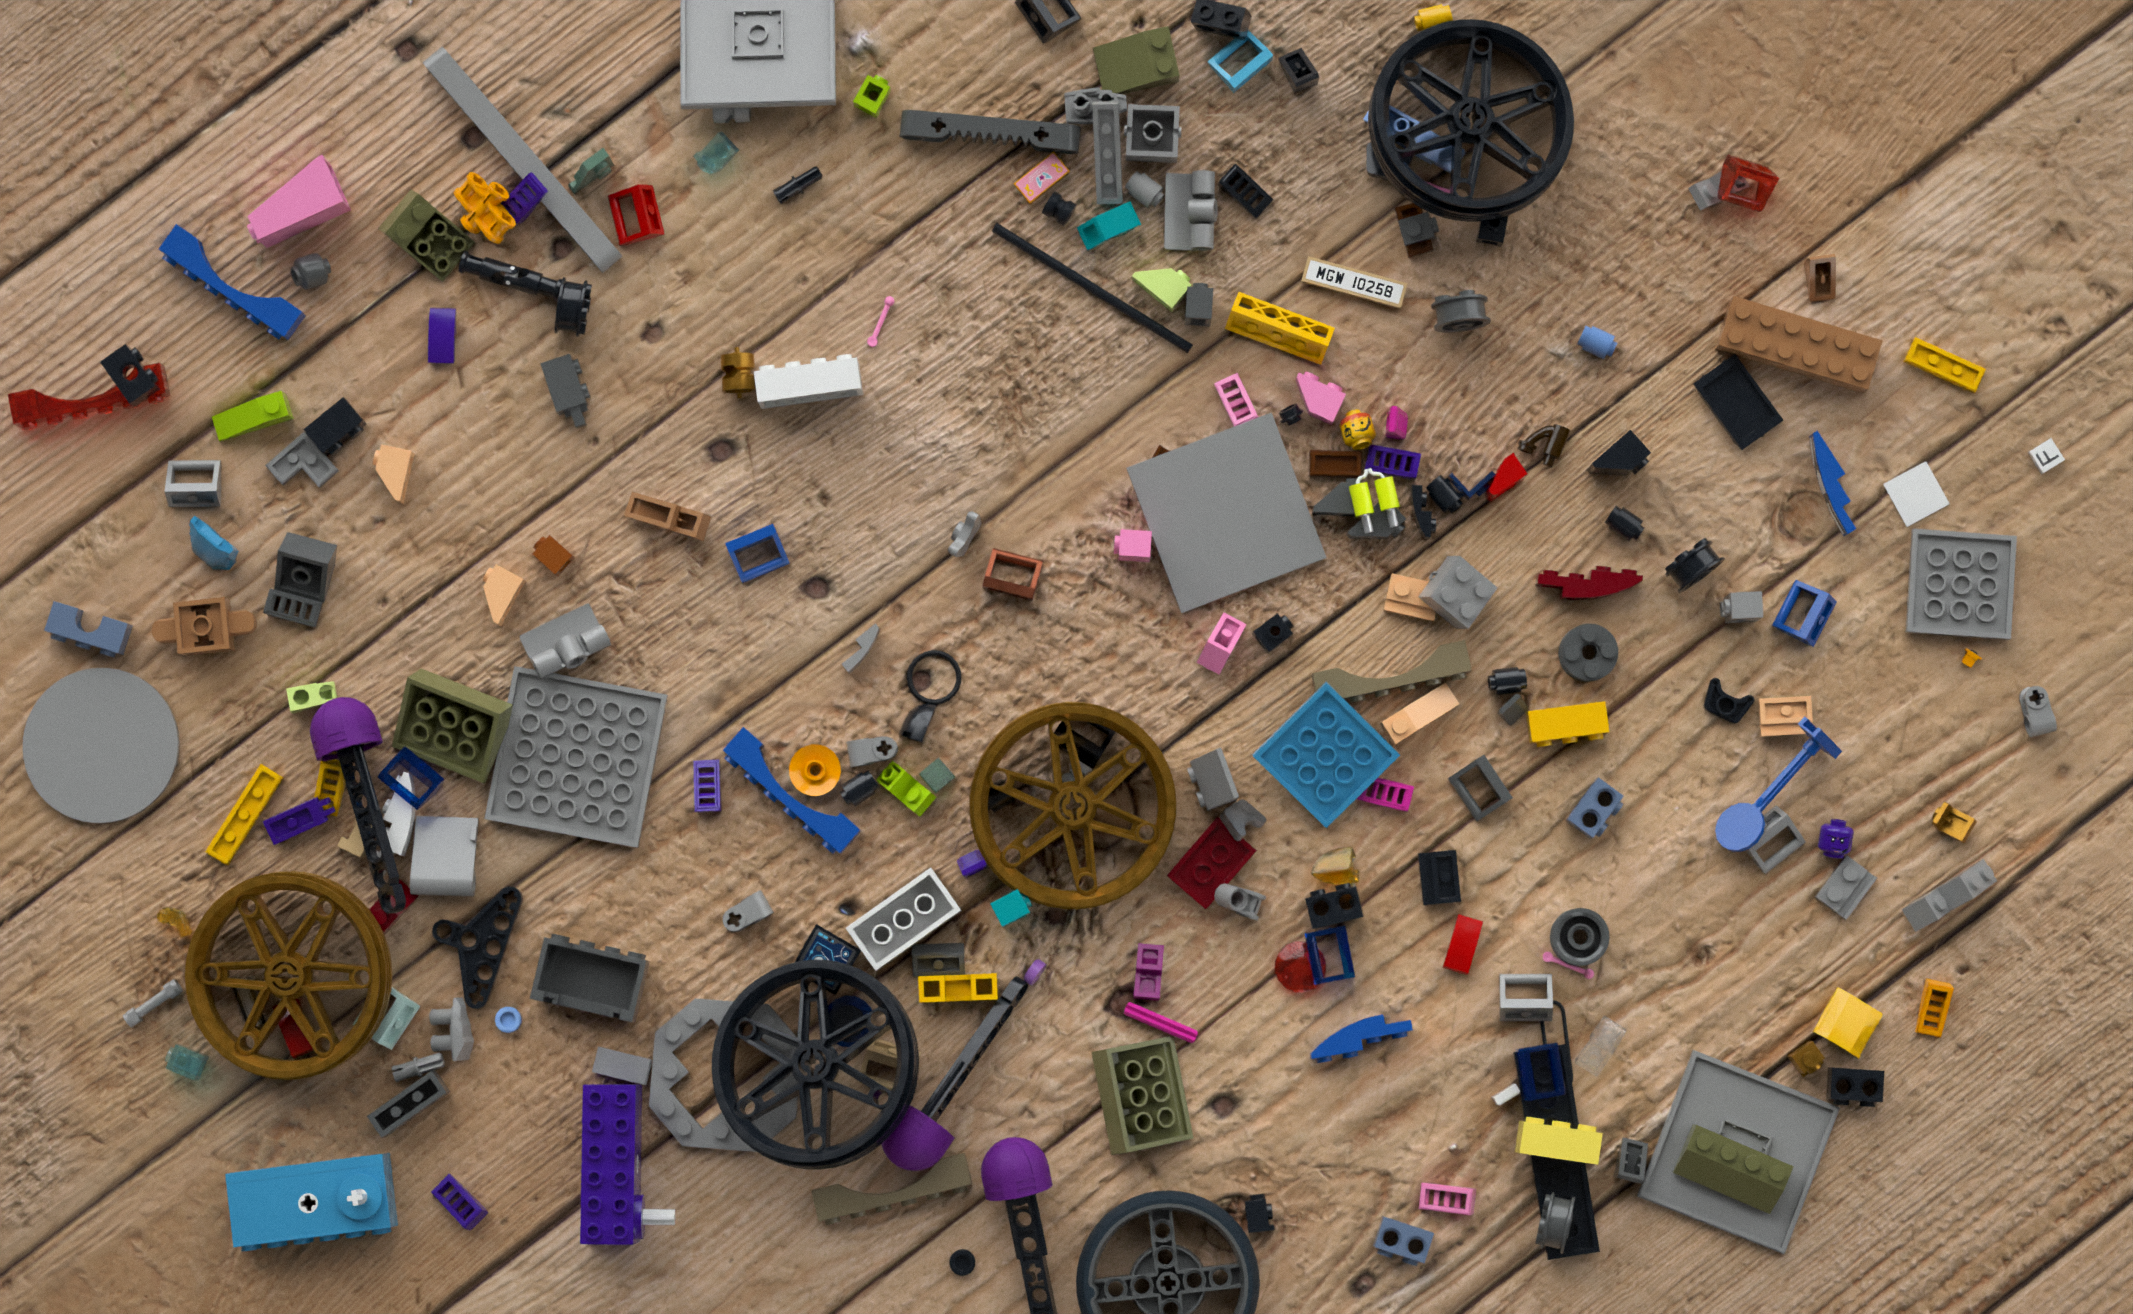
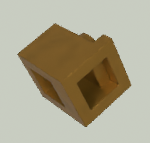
[1787,1041,1825,1078]

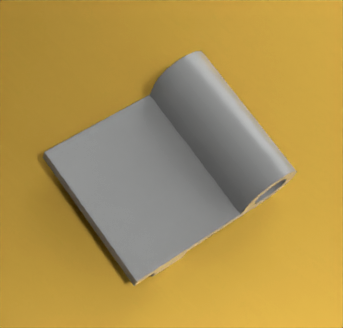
[410,816,479,897]

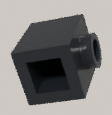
[1476,216,1508,247]

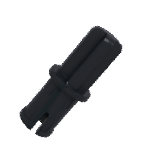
[773,166,823,204]

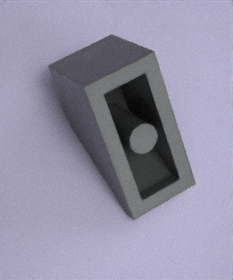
[1312,478,1361,517]
[1346,502,1406,539]

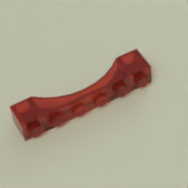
[8,363,171,430]

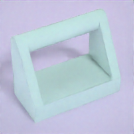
[353,987,420,1050]

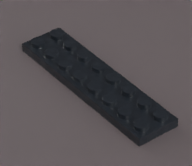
[1513,1044,1600,1260]

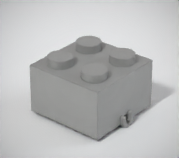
[1124,104,1181,163]
[1419,556,1498,629]

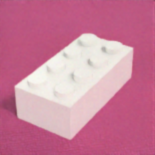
[754,354,863,409]
[846,868,962,971]

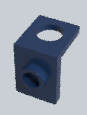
[1447,471,1496,500]

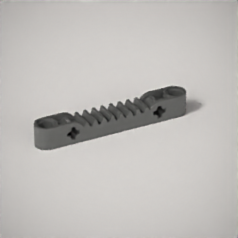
[899,110,1081,154]

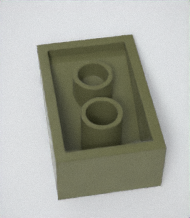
[1093,26,1180,94]

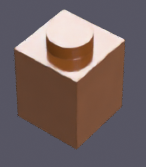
[532,535,575,577]

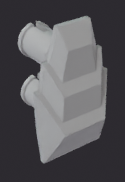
[1064,87,1127,124]
[429,997,474,1061]

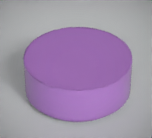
[1024,959,1047,986]

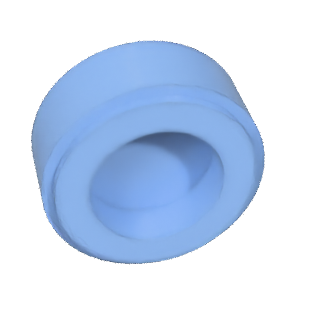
[495,1007,522,1033]

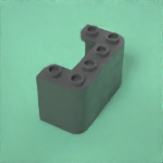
[530,934,650,1022]

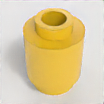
[1414,4,1453,31]

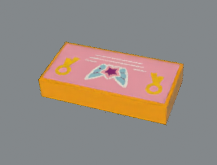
[1014,151,1070,204]

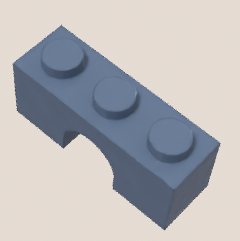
[44,601,133,658]

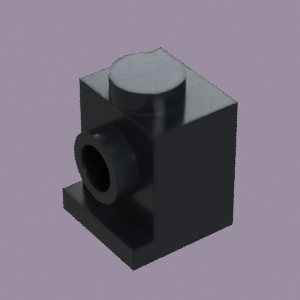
[1252,613,1294,654]
[1244,1193,1275,1233]

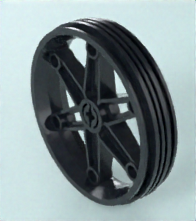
[1368,19,1574,222]
[712,960,919,1170]

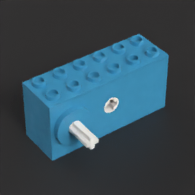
[225,1153,398,1252]

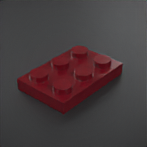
[1167,817,1257,910]

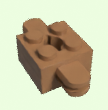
[151,597,257,657]

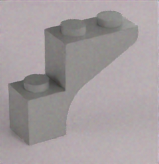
[1902,859,1997,932]

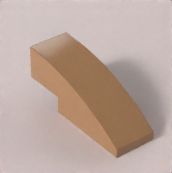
[624,492,711,542]

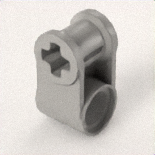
[2019,686,2057,737]
[846,736,898,767]
[1214,884,1266,921]
[723,890,774,932]

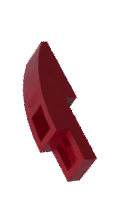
[1535,566,1643,600]

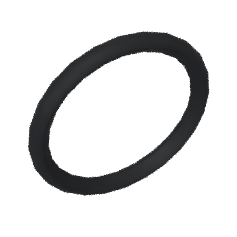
[907,650,962,705]

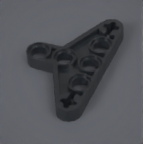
[432,886,523,1009]

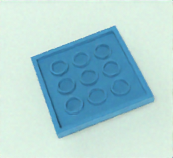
[1252,682,1400,828]

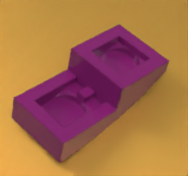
[1133,943,1164,1001]

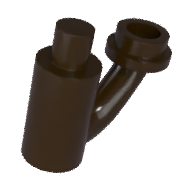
[1518,424,1571,468]

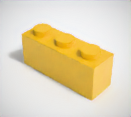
[1526,701,1610,747]

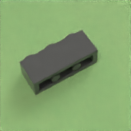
[367,1071,450,1138]

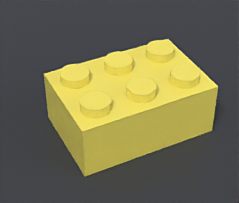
[1515,1116,1603,1165]

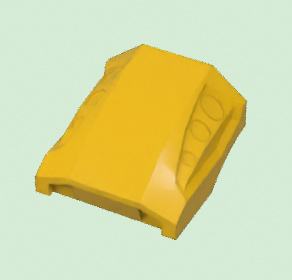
[1813,987,1883,1059]

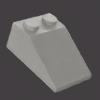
[1187,748,1239,811]

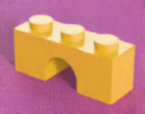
[918,973,998,1003]

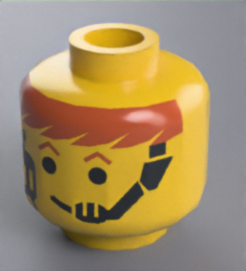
[1339,409,1376,450]

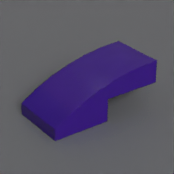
[428,308,456,364]

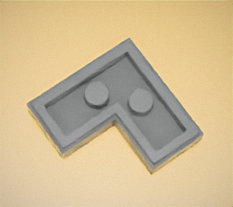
[265,432,339,488]

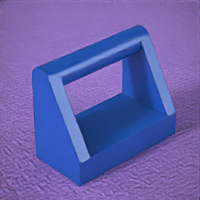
[725,524,790,583]
[1772,580,1837,647]

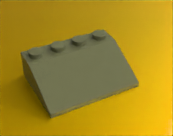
[392,668,513,783]
[1091,1036,1194,1155]

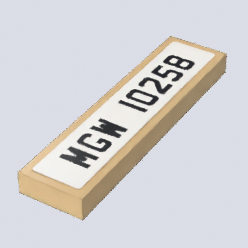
[1301,256,1408,309]

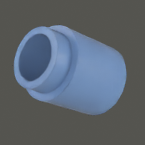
[1577,326,1617,359]

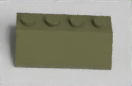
[1673,1124,1794,1214]

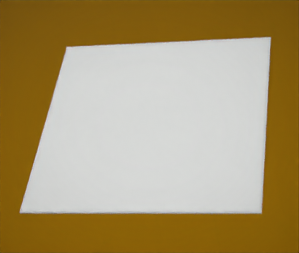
[1883,461,1950,527]

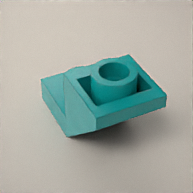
[1076,201,1141,251]

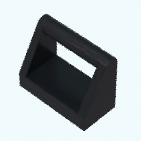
[1015,0,1082,44]
[1054,721,1116,769]

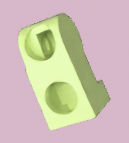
[286,681,337,714]

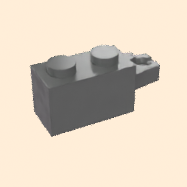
[540,354,591,429]

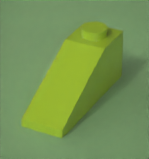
[212,390,294,442]

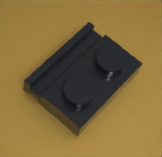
[1418,850,1461,905]

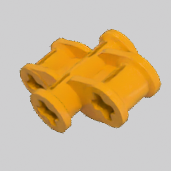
[454,172,516,244]

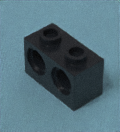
[1191,0,1252,40]
[1305,883,1364,929]
[1826,1067,1885,1107]

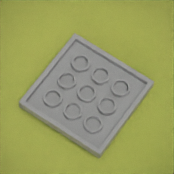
[1905,529,2017,640]

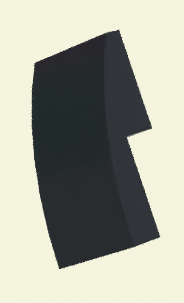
[1411,485,1436,540]

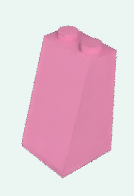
[247,155,351,248]

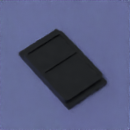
[1693,354,1784,451]

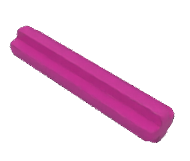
[1124,1002,1198,1043]

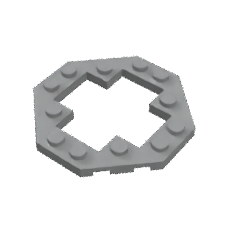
[649,998,798,1152]

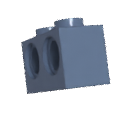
[1565,777,1624,839]
[1373,1216,1434,1266]

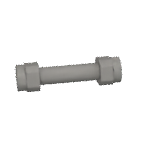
[123,979,183,1028]

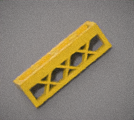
[1225,292,1335,365]

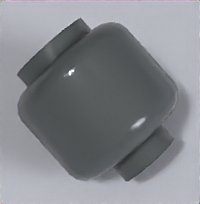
[290,253,331,290]

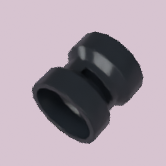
[1042,191,1077,227]

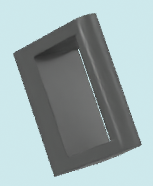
[1448,755,1513,822]

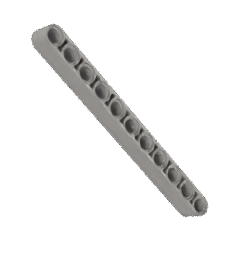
[423,47,622,273]

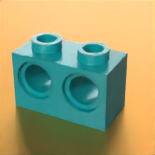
[990,889,1032,928]

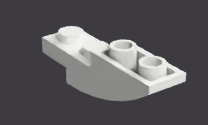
[376,772,416,876]

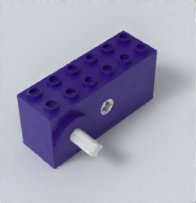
[580,1084,676,1245]

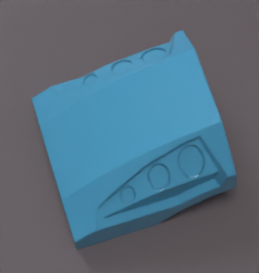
[189,516,239,570]

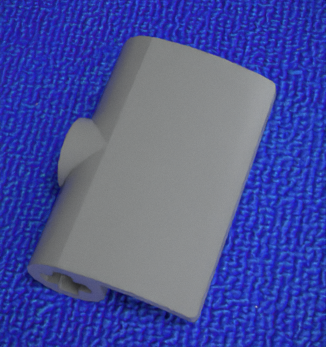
[1164,170,1218,251]
[520,604,611,679]

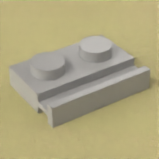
[1815,855,1877,920]

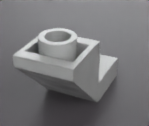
[1688,164,1750,211]

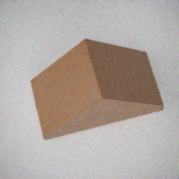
[1804,254,1836,302]

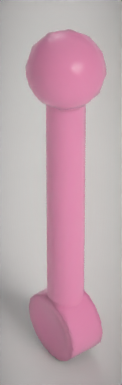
[867,296,895,347]
[1543,952,1594,979]

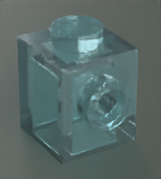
[165,1044,209,1080]

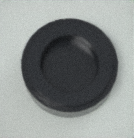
[949,1249,976,1276]

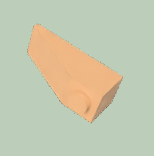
[1380,683,1460,746]

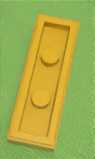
[1903,337,1986,393]

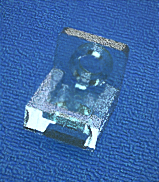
[693,132,739,174]

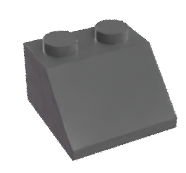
[274,532,337,603]

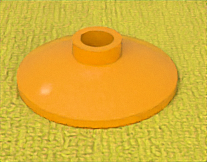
[789,744,841,796]

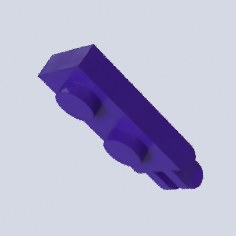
[263,796,336,845]

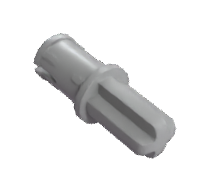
[392,1053,445,1082]

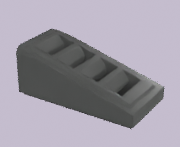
[263,588,323,628]

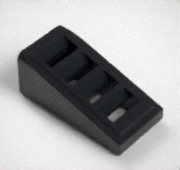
[1218,163,1273,219]

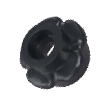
[1279,403,1303,426]

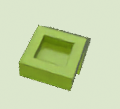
[876,760,937,817]

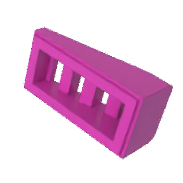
[1385,406,1408,440]
[1357,778,1414,812]

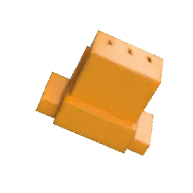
[1961,648,1982,668]

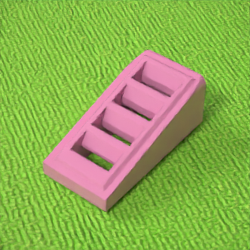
[1214,373,1258,427]
[1419,1182,1476,1215]

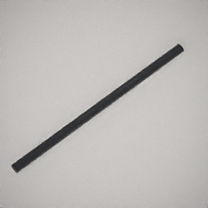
[992,223,1193,353]

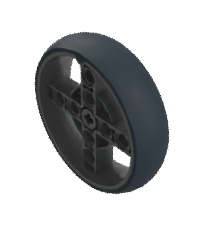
[1076,1190,1260,1314]

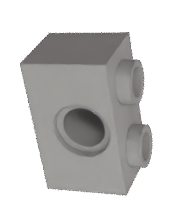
[1720,591,1763,623]

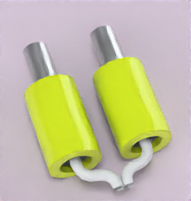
[1349,468,1400,534]

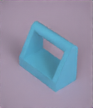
[1207,30,1273,93]

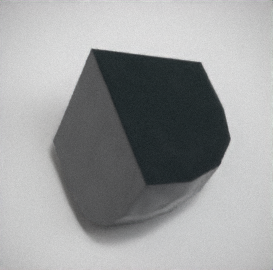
[899,703,937,744]

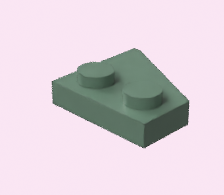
[568,148,614,194]

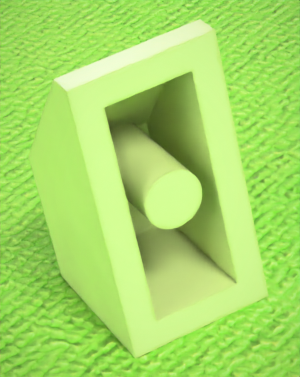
[1132,268,1192,312]

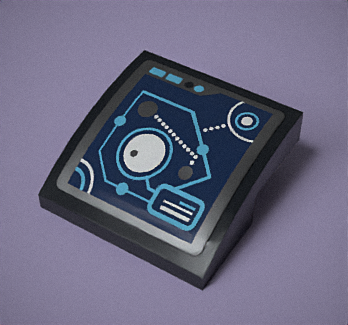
[795,924,861,995]

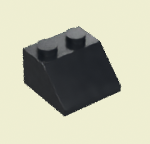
[1586,430,1651,476]

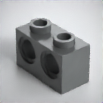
[1185,283,1213,327]

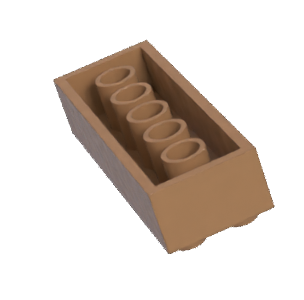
[1715,296,1883,394]

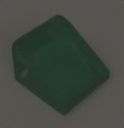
[919,758,955,794]

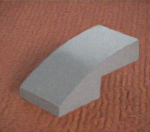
[842,623,880,674]
[592,1047,653,1085]

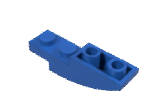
[1310,1014,1413,1063]

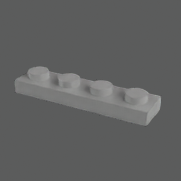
[1092,101,1123,204]

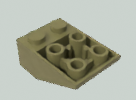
[378,190,475,282]

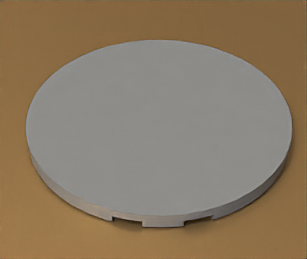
[23,668,180,823]

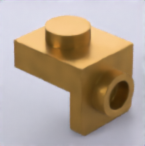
[1932,802,1977,844]

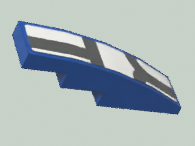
[1809,430,1856,537]

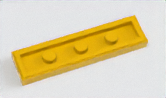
[205,764,284,866]

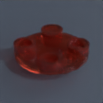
[1275,941,1326,993]

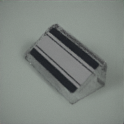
[230,975,270,1029]

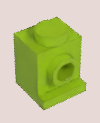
[853,75,891,118]

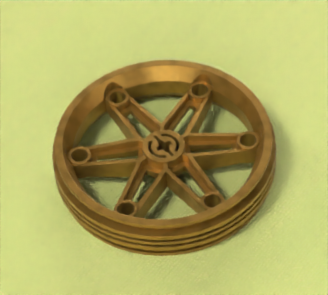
[969,702,1177,909]
[185,871,392,1080]

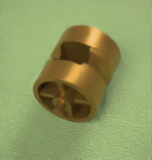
[721,347,756,399]

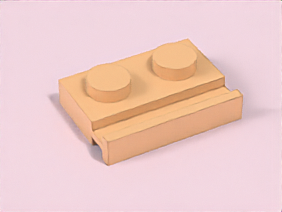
[1383,573,1436,622]
[1758,696,1813,737]

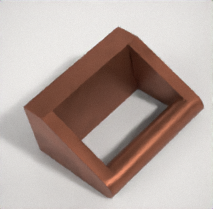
[982,548,1043,601]

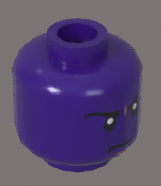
[1818,819,1854,858]

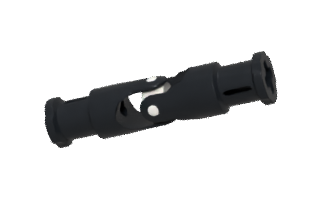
[458,251,562,302]

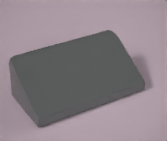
[912,943,965,976]

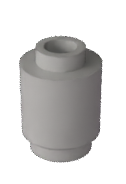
[1125,171,1164,208]

